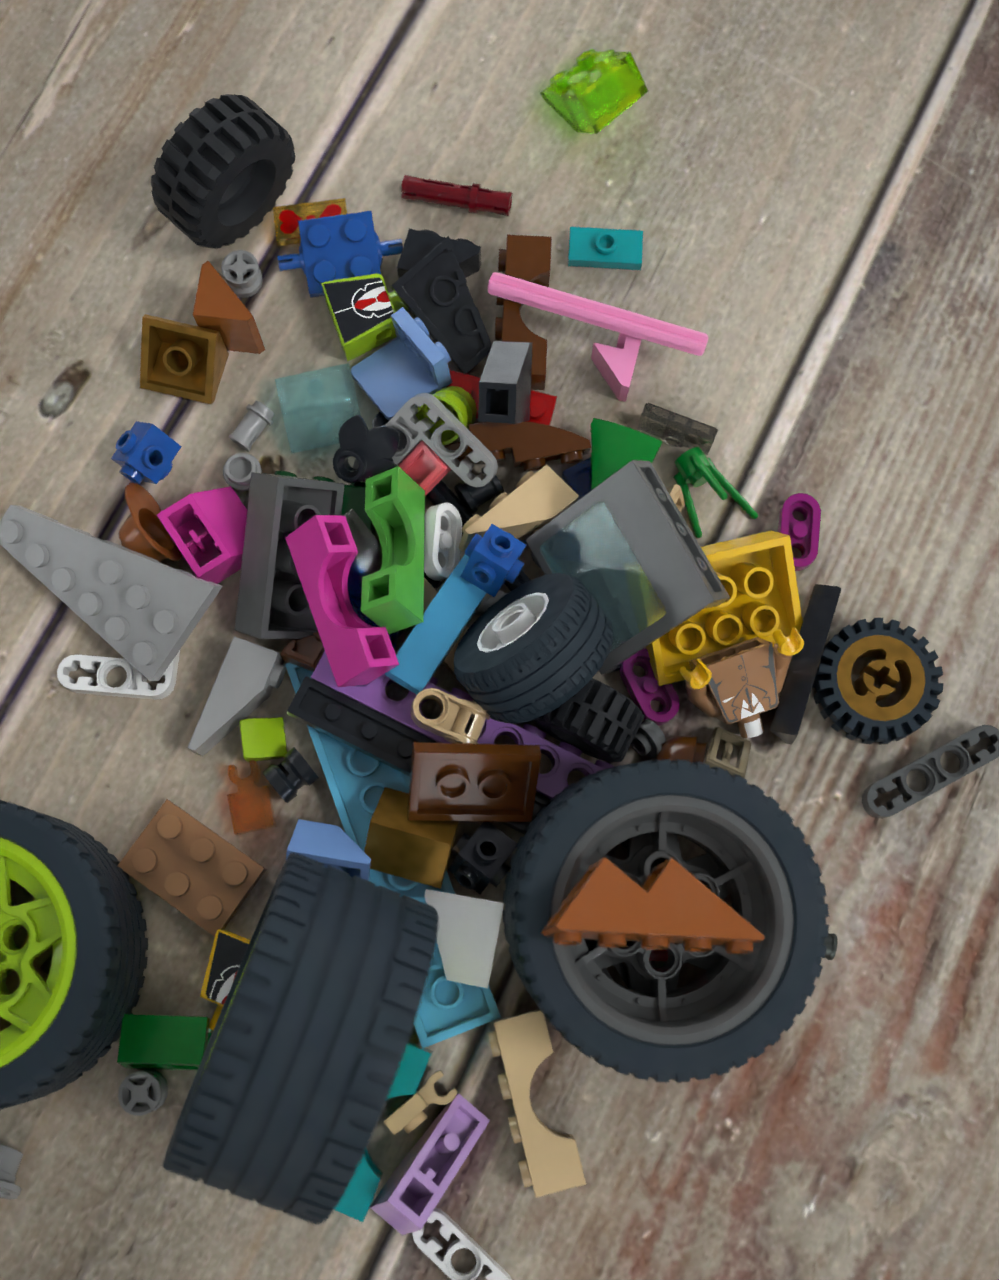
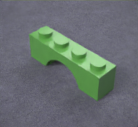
[361,466,425,634]

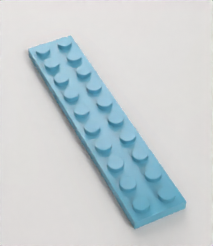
[285,662,501,1049]

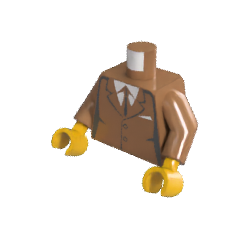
[679,627,804,738]

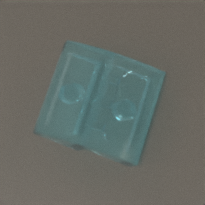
[275,363,361,454]

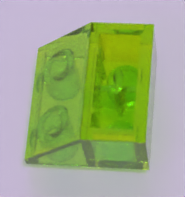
[540,49,648,134]

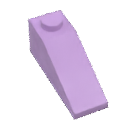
[370,1093,490,1235]

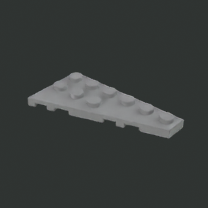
[0,505,223,681]

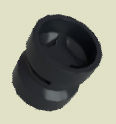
[262,747,319,803]

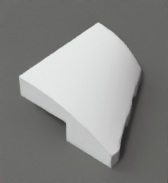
[425,889,504,988]

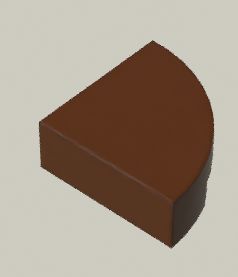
[280,632,325,672]

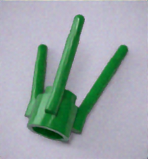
[673,447,758,538]

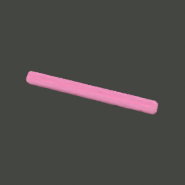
[488,272,708,356]

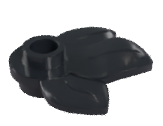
[333,415,400,483]

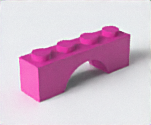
[285,515,399,687]

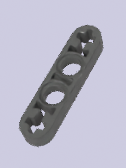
[862,725,999,819]

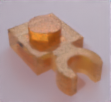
[227,760,277,835]

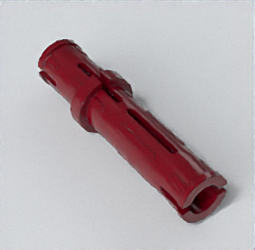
[401,175,513,216]

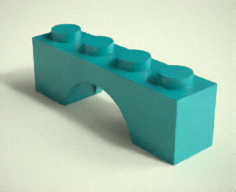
[334,1041,433,1222]

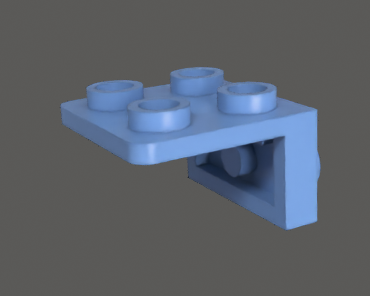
[351,308,452,421]

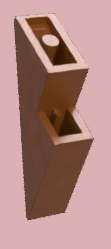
[541,857,765,954]

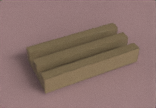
[703,727,752,778]

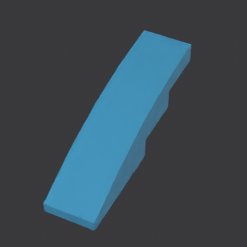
[384,555,487,695]

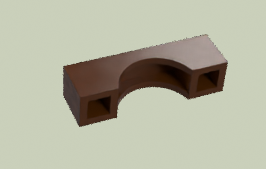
[495,235,552,390]

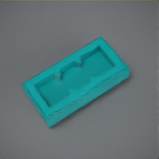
[568,227,643,270]

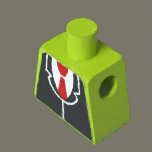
[321,273,409,361]

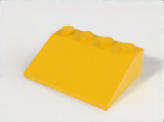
[625,531,803,686]

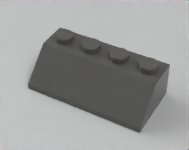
[235,472,345,639]

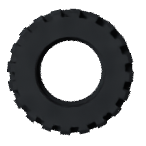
[151,94,295,249]

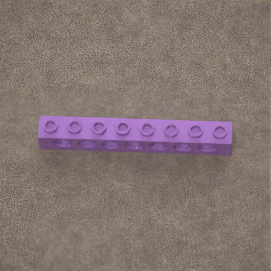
[311,651,614,799]

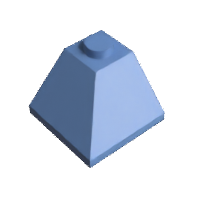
[286,819,371,881]

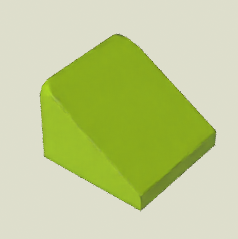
[240,717,287,763]

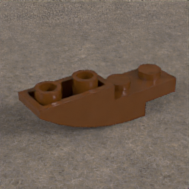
[444,422,591,472]

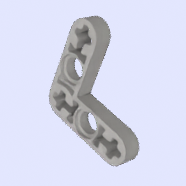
[353,393,498,487]

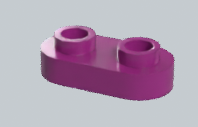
[778,493,821,571]
[620,648,679,726]

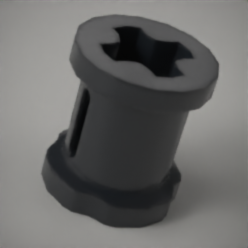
[454,467,504,514]

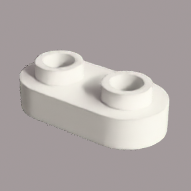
[424,503,462,581]

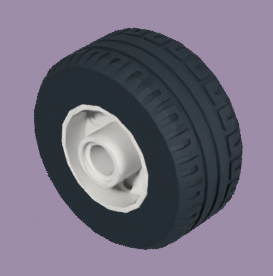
[454,573,613,724]

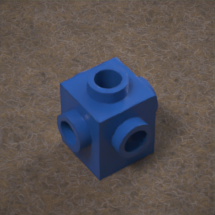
[111,421,182,484]
[461,524,526,598]

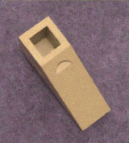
[458,464,579,552]

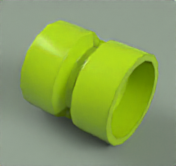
[416,386,477,446]

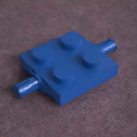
[277,211,403,298]

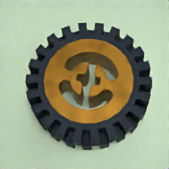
[812,618,944,745]

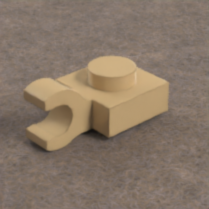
[384,1070,458,1135]

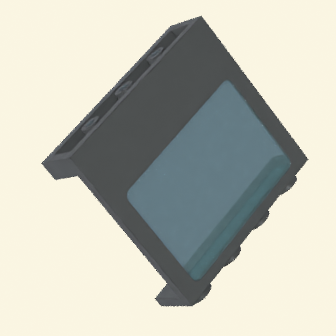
[526,460,730,675]

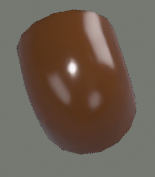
[654,736,707,763]

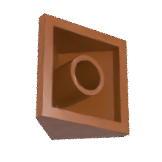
[193,261,266,354]

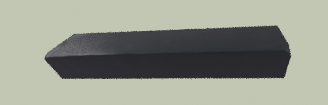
[770,584,841,744]

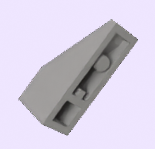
[187,636,286,756]

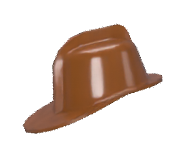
[118,483,182,562]

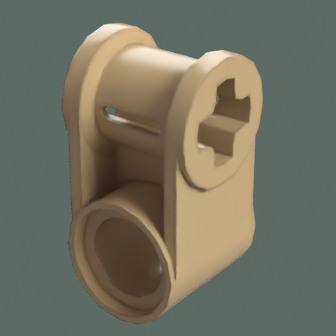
[410,688,491,744]

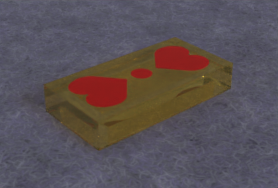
[273,198,347,246]

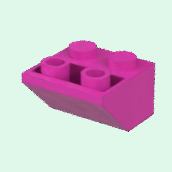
[157,486,247,584]

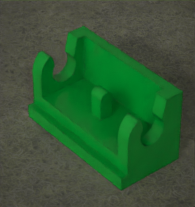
[117,1014,213,1071]

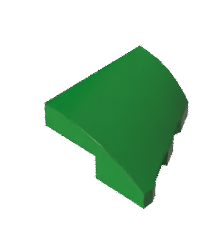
[590,418,662,506]

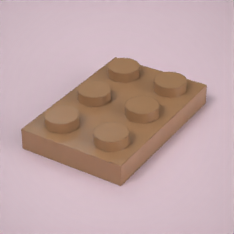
[117,799,267,937]

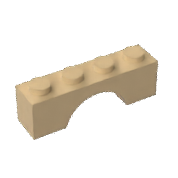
[487,1009,586,1198]

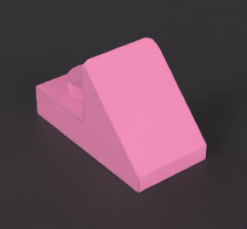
[591,333,642,402]

